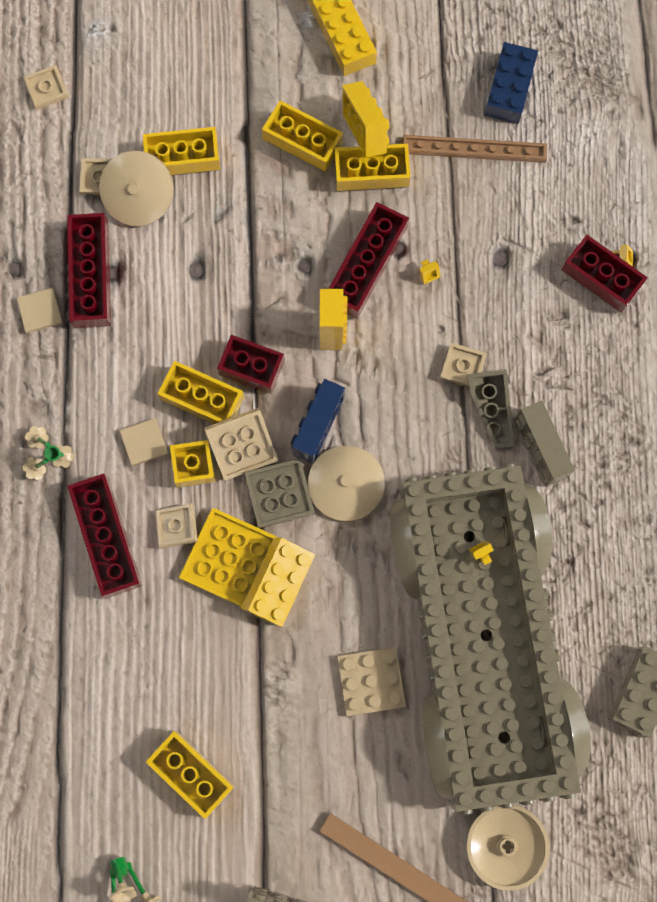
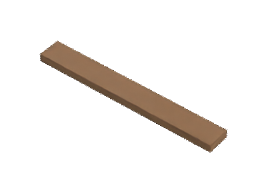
[402,135,547,163]
[320,813,468,902]

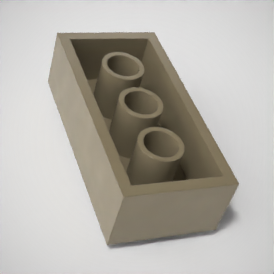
[514,400,575,487]
[608,646,657,738]

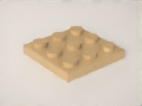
[204,408,278,481]
[337,647,406,716]

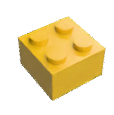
[170,440,215,488]

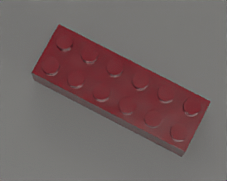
[328,202,409,319]
[67,213,111,328]
[67,473,143,599]

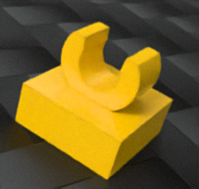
[613,244,633,266]
[419,259,440,285]
[468,540,494,565]

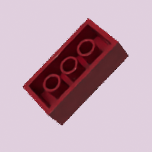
[561,234,648,313]

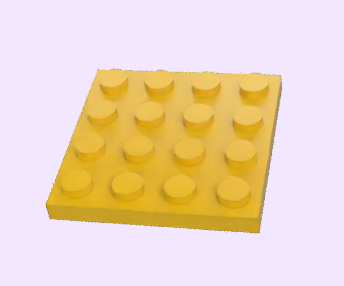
[179,508,277,607]

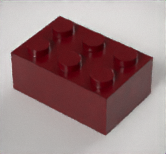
[217,334,285,394]

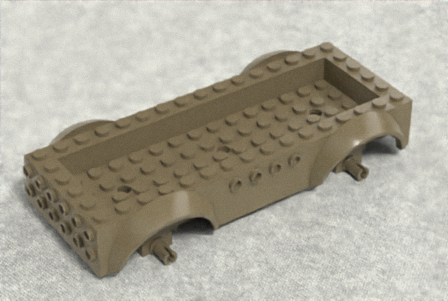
[390,464,591,815]

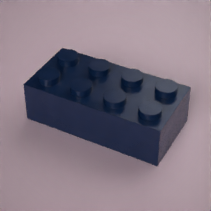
[484,42,539,124]
[290,378,345,464]

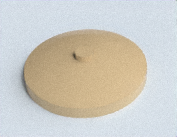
[99,151,174,226]
[308,445,385,522]
[466,805,550,891]

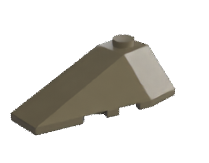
[468,369,515,448]

